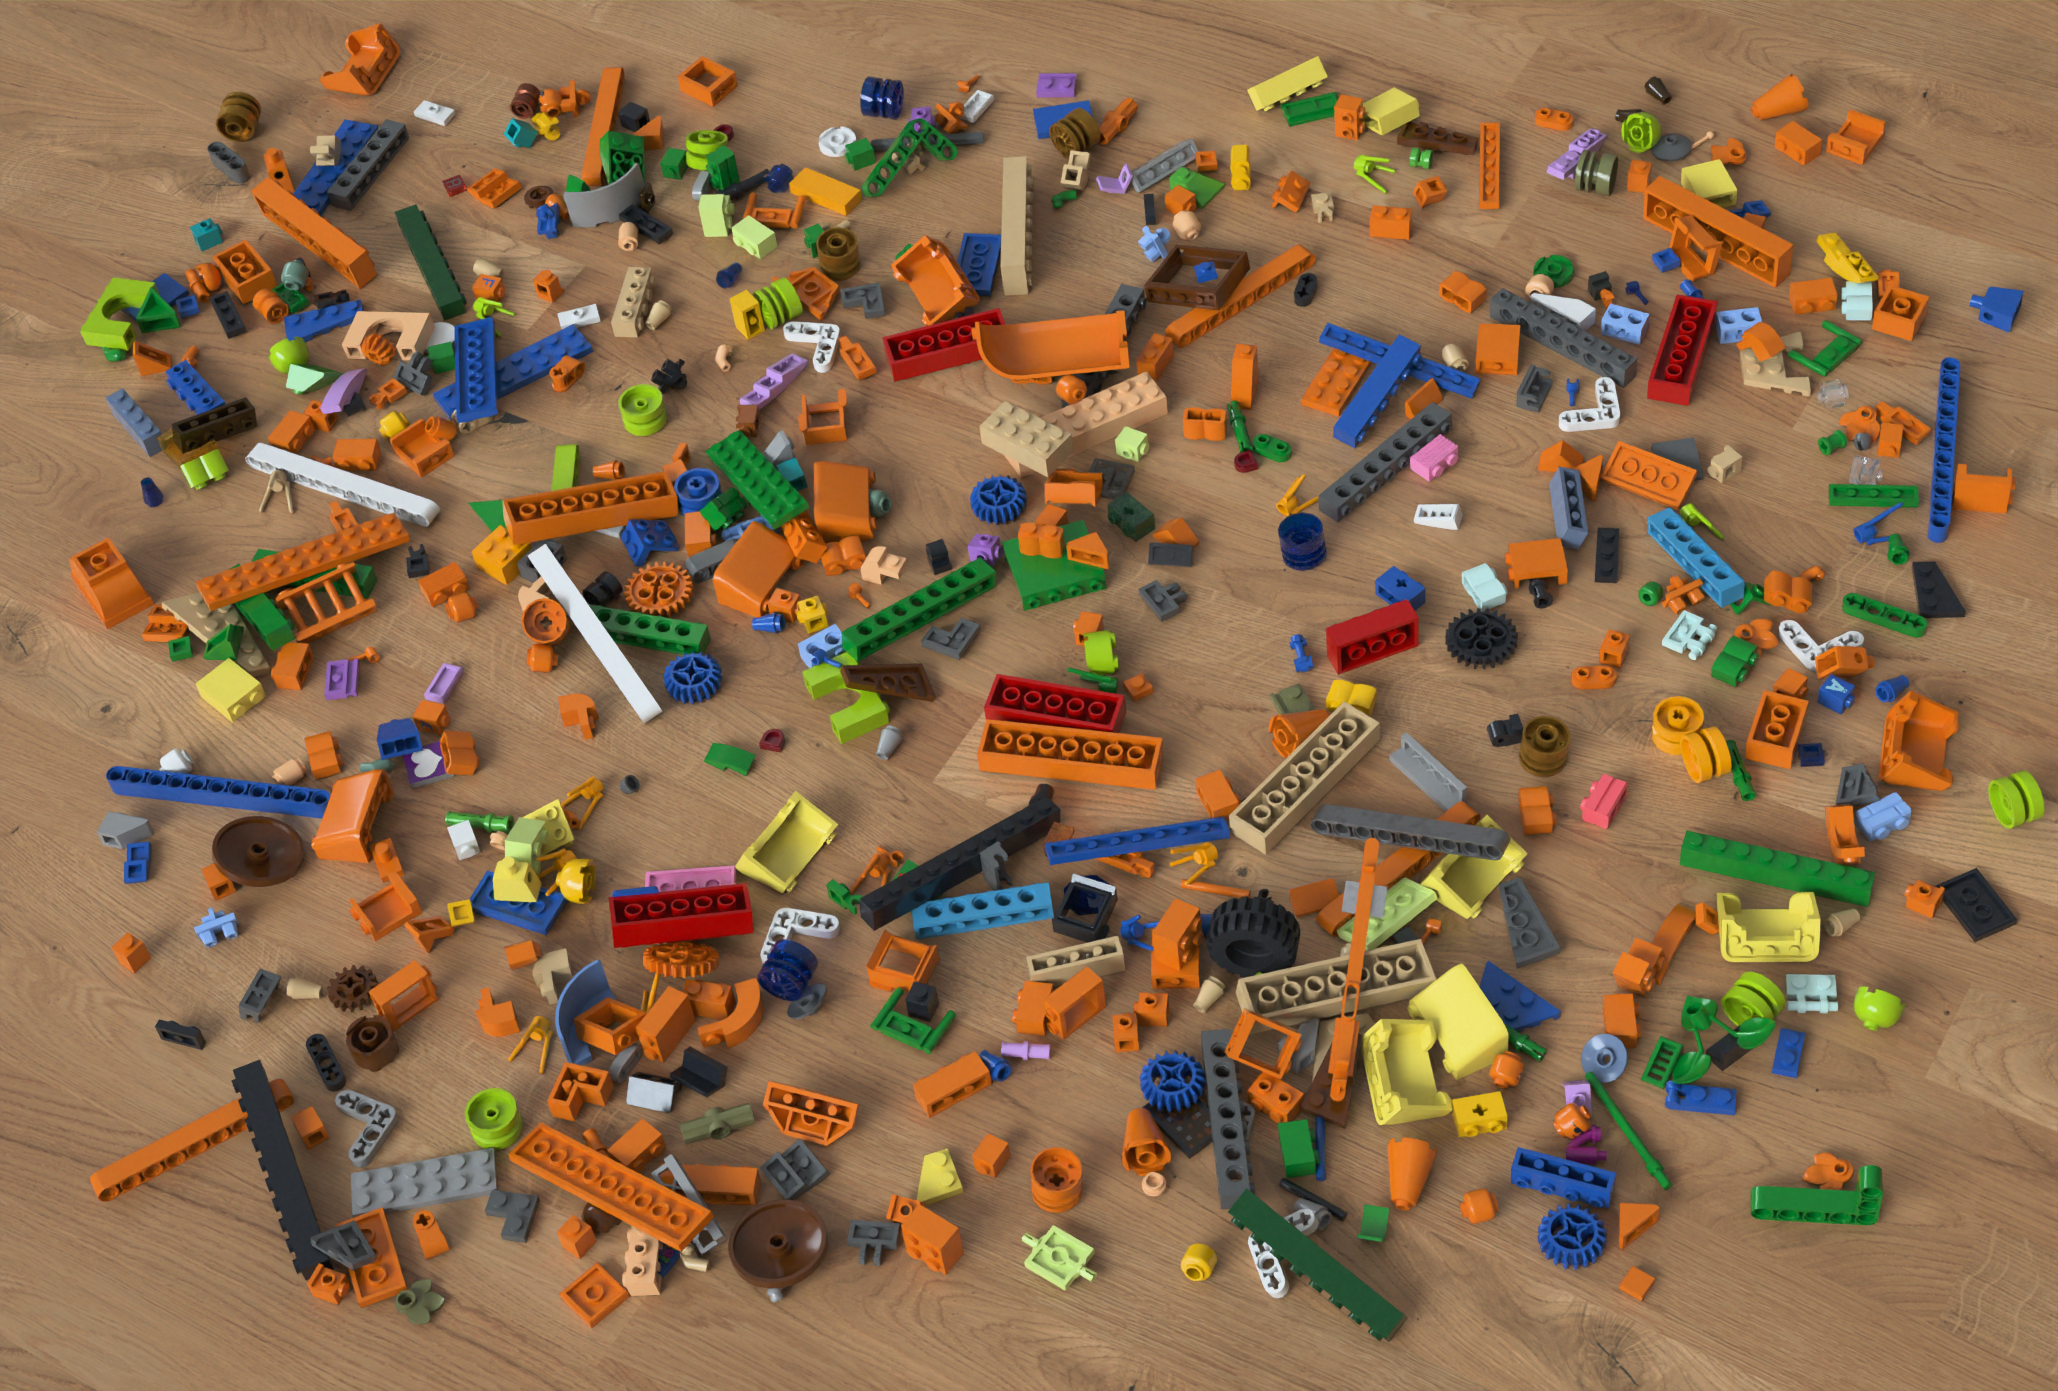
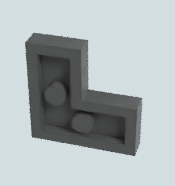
[840,283,885,319]
[921,618,981,660]
[485,1190,540,1243]

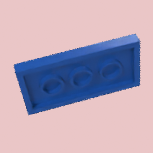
[957,233,1001,296]
[470,870,568,935]

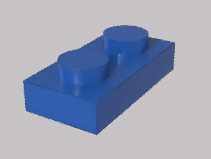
[1772,1028,1805,1078]

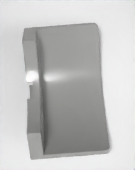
[563,163,645,228]

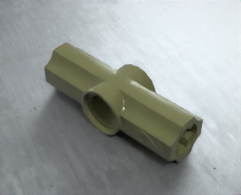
[679,1103,755,1144]

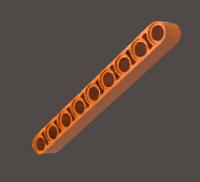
[582,67,625,186]
[1165,244,1316,348]
[1316,801,1481,937]
[90,1079,294,1202]

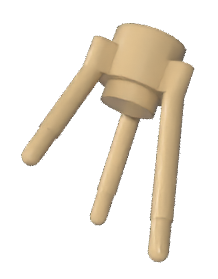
[259,470,294,514]

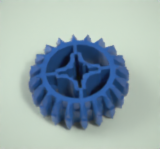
[970,474,1027,525]
[663,650,723,705]
[1140,1049,1206,1113]
[1538,1203,1607,1270]

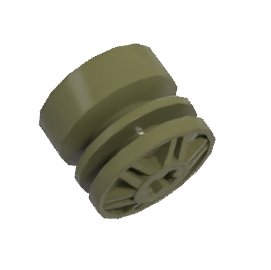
[1575,149,1619,196]

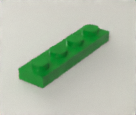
[1828,484,1919,508]

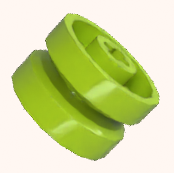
[686,130,728,171]
[618,384,667,436]
[1988,770,2045,829]
[1721,972,1786,1026]
[464,1088,524,1151]

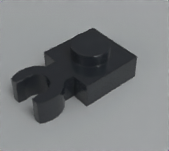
[313,290,350,309]
[406,544,430,578]

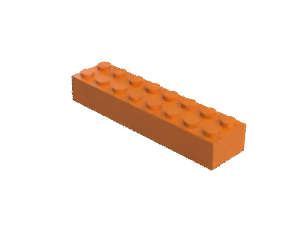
[1643,176,1793,288]
[251,177,377,289]
[502,471,678,545]
[977,719,1164,790]

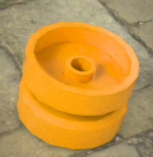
[1652,696,1704,755]
[1680,726,1732,784]

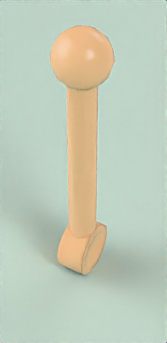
[1691,131,1714,150]

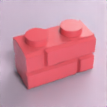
[1580,774,1628,829]

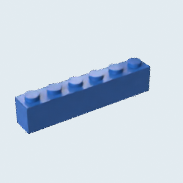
[1333,334,1422,448]

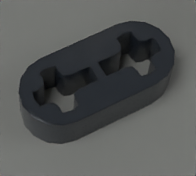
[1144,193,1156,225]
[1294,273,1317,307]

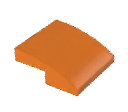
[467,168,522,208]
[142,604,190,642]

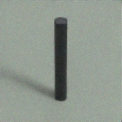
[1279,1177,1348,1221]

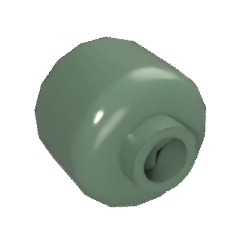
[281,260,309,291]
[869,489,892,517]

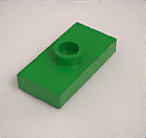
[272,283,309,314]

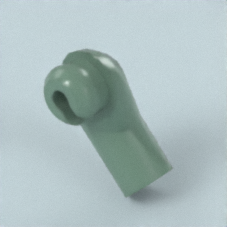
[360,758,394,773]

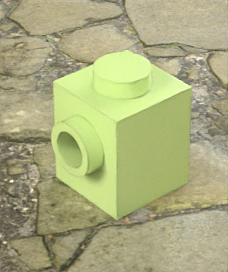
[1115,426,1149,462]

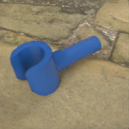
[1566,378,1579,406]
[811,649,842,669]

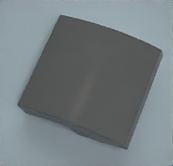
[1651,437,1703,481]
[760,1138,830,1200]

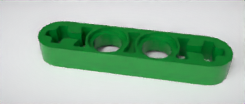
[1842,593,1927,638]

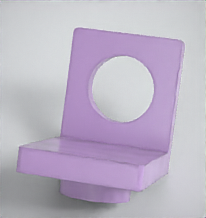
[1096,164,1133,194]
[1562,1080,1592,1116]

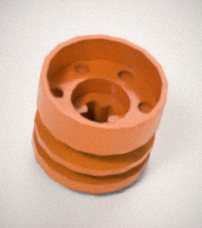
[521,598,571,646]
[1030,1147,1082,1213]

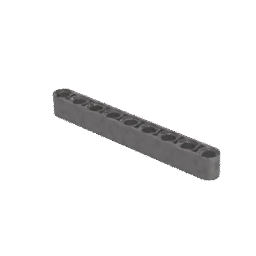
[1310,804,1510,860]

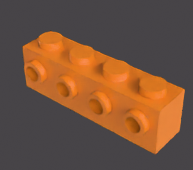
[780,510,827,564]

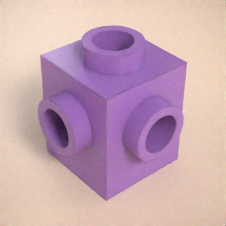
[908,106,936,133]
[968,534,1003,566]

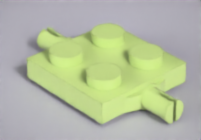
[1022,1225,1097,1291]

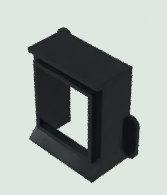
[1052,873,1118,943]

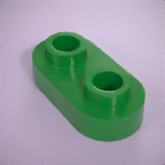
[1252,434,1292,462]

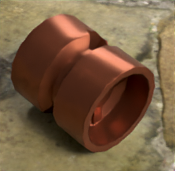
[510,83,541,119]

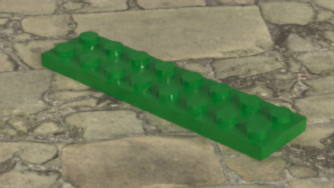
[705,430,810,530]

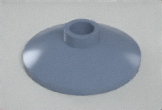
[1581,1034,1628,1083]

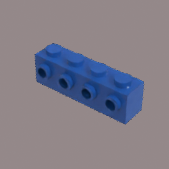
[165,360,225,415]
[1511,1147,1616,1209]

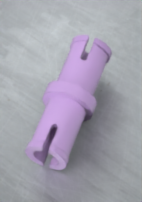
[1001,1041,1050,1060]

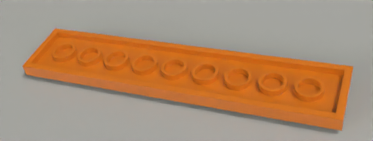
[196,513,410,611]
[508,1122,714,1252]

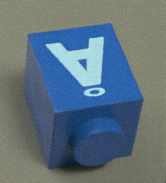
[1817,674,1856,715]

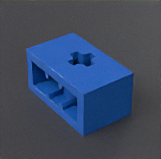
[1375,566,1425,611]

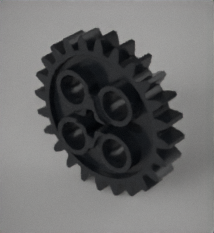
[1445,608,1518,669]

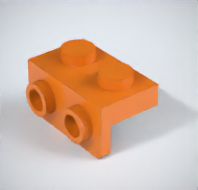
[1271,170,1311,213]

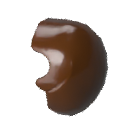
[581,1203,621,1233]

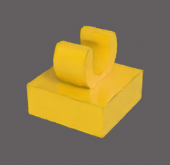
[447,899,474,927]

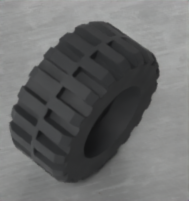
[1206,896,1301,978]

